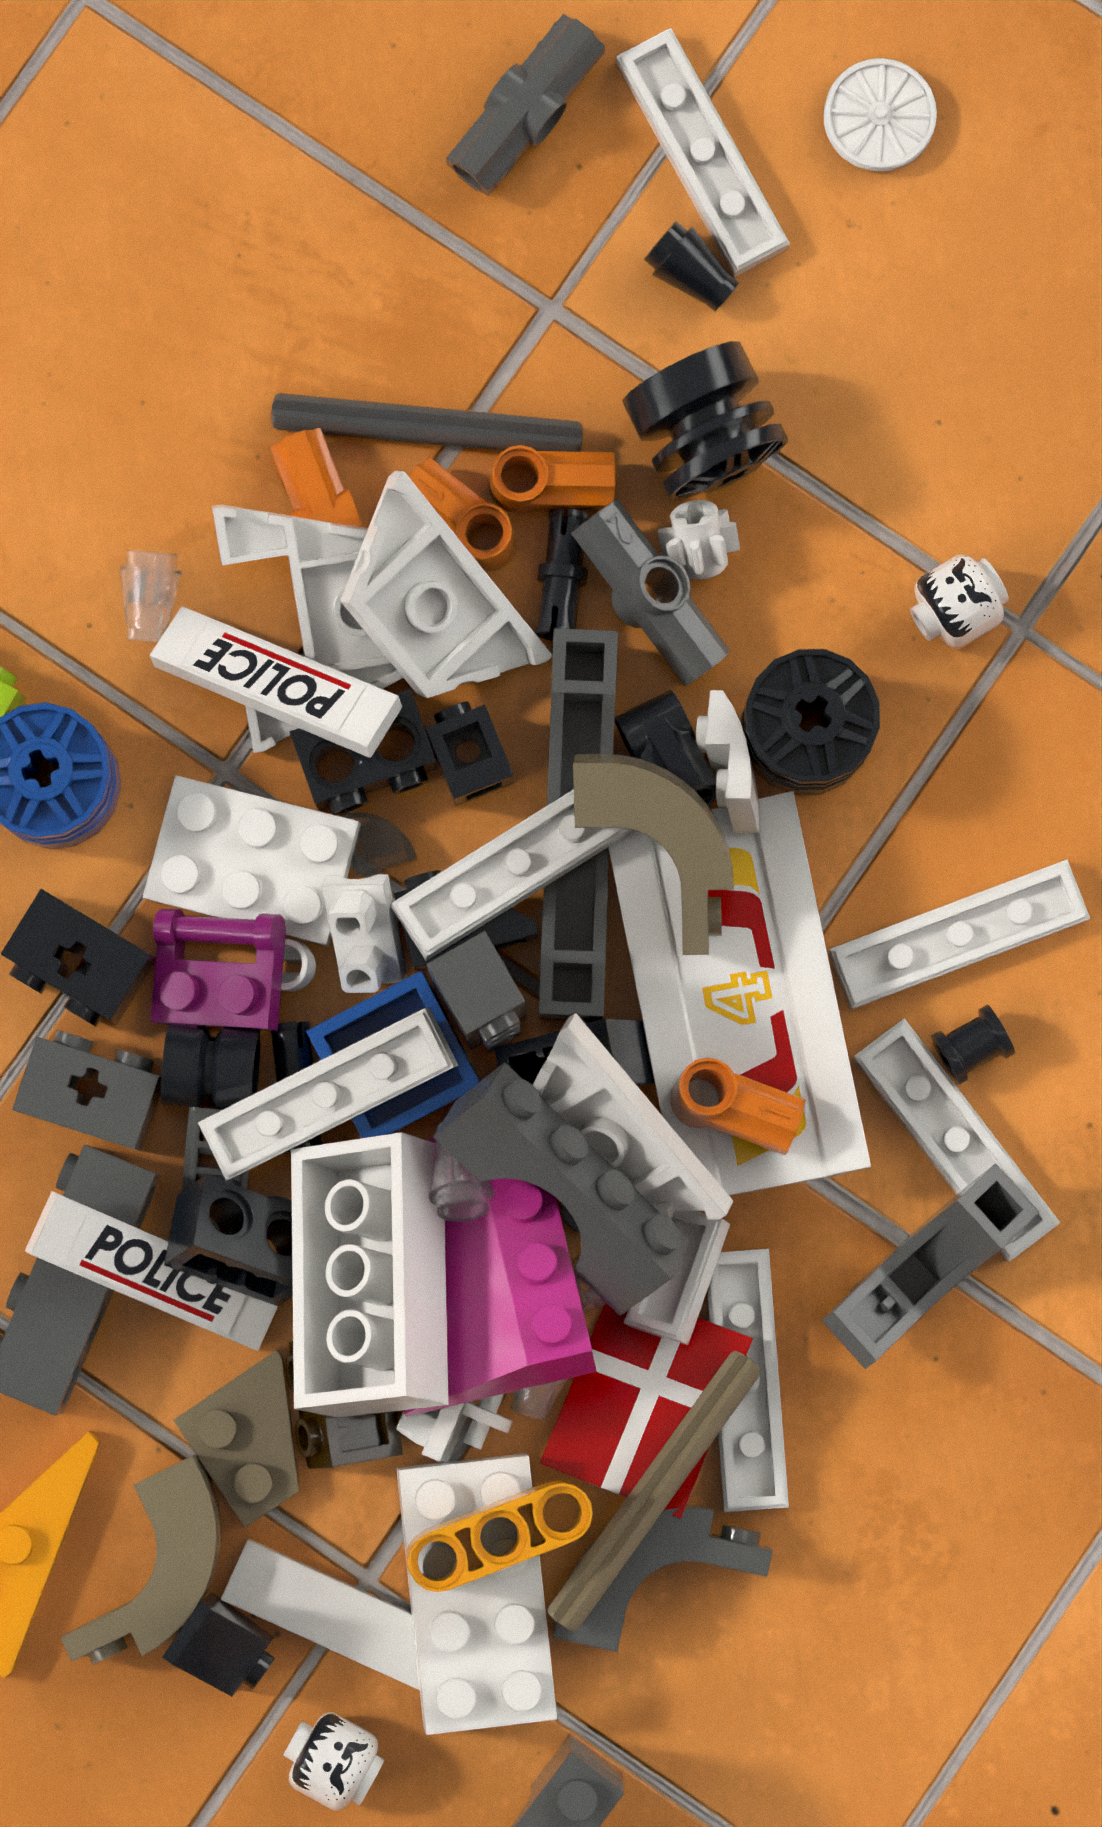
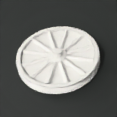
[824,58,937,172]

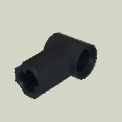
[615,690,716,808]

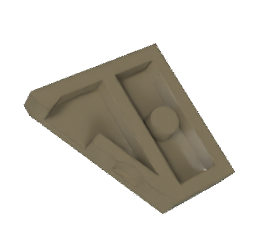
[173,1350,300,1528]

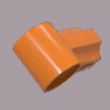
[270,428,363,527]
[489,445,615,513]
[408,457,517,571]
[670,1058,806,1155]

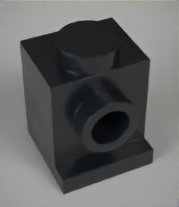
[426,701,514,806]

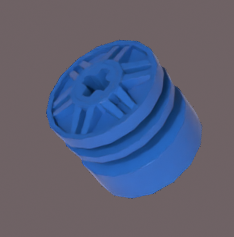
[0,702,121,849]

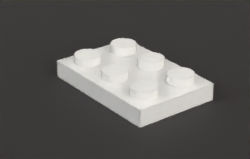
[142,775,362,947]

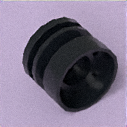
[622,341,788,501]
[741,649,880,795]

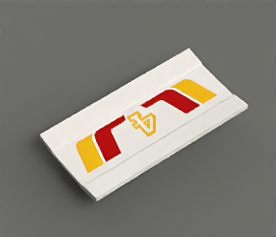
[608,791,871,1196]

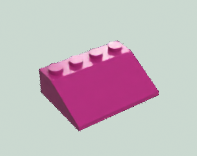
[404,1137,597,1417]

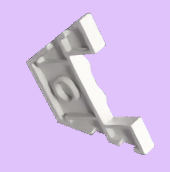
[212,504,403,753]

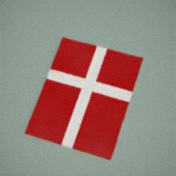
[539,1302,754,1519]

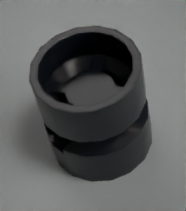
[161,1022,261,1110]

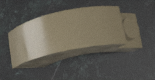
[573,754,734,955]
[61,1454,221,1665]

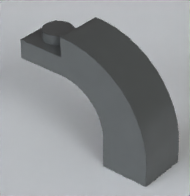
[821,1163,1039,1369]
[553,1505,772,1652]

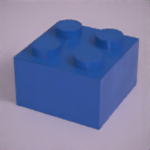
[306,971,481,1138]

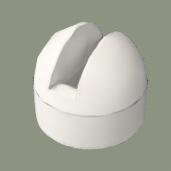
[281,939,316,992]

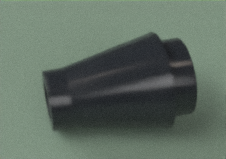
[644,221,739,312]

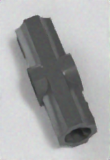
[446,14,605,196]
[571,498,730,686]

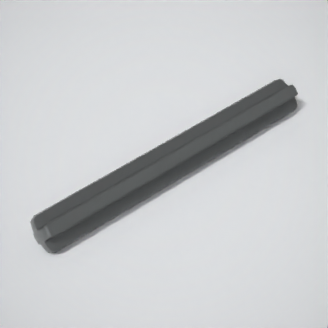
[271,393,583,452]

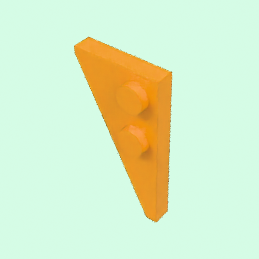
[0,1431,100,1680]

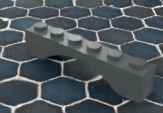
[539,628,618,1021]

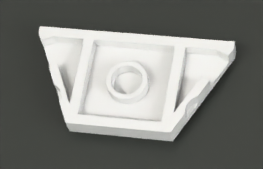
[340,470,553,698]
[533,1013,733,1220]

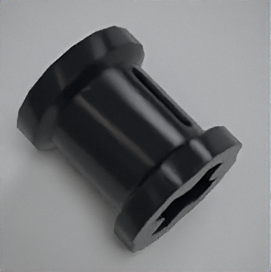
[931,1004,1015,1085]

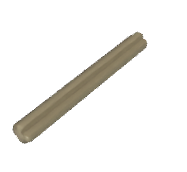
[548,1351,760,1632]

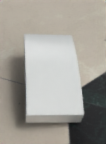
[696,690,759,833]

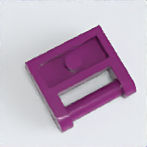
[150,909,286,1031]

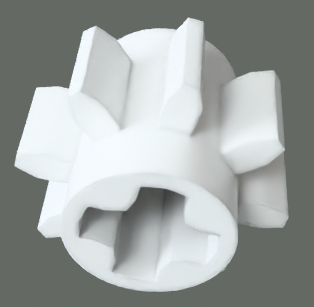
[658,500,740,580]

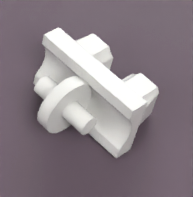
[322,874,407,993]
[396,1394,513,1462]

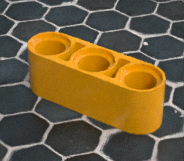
[405,1480,593,1592]

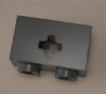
[12,1030,161,1151]

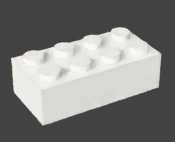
[291,1132,448,1418]
[396,1453,557,1735]

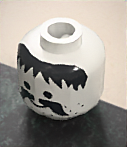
[910,554,1009,649]
[283,1712,385,1811]

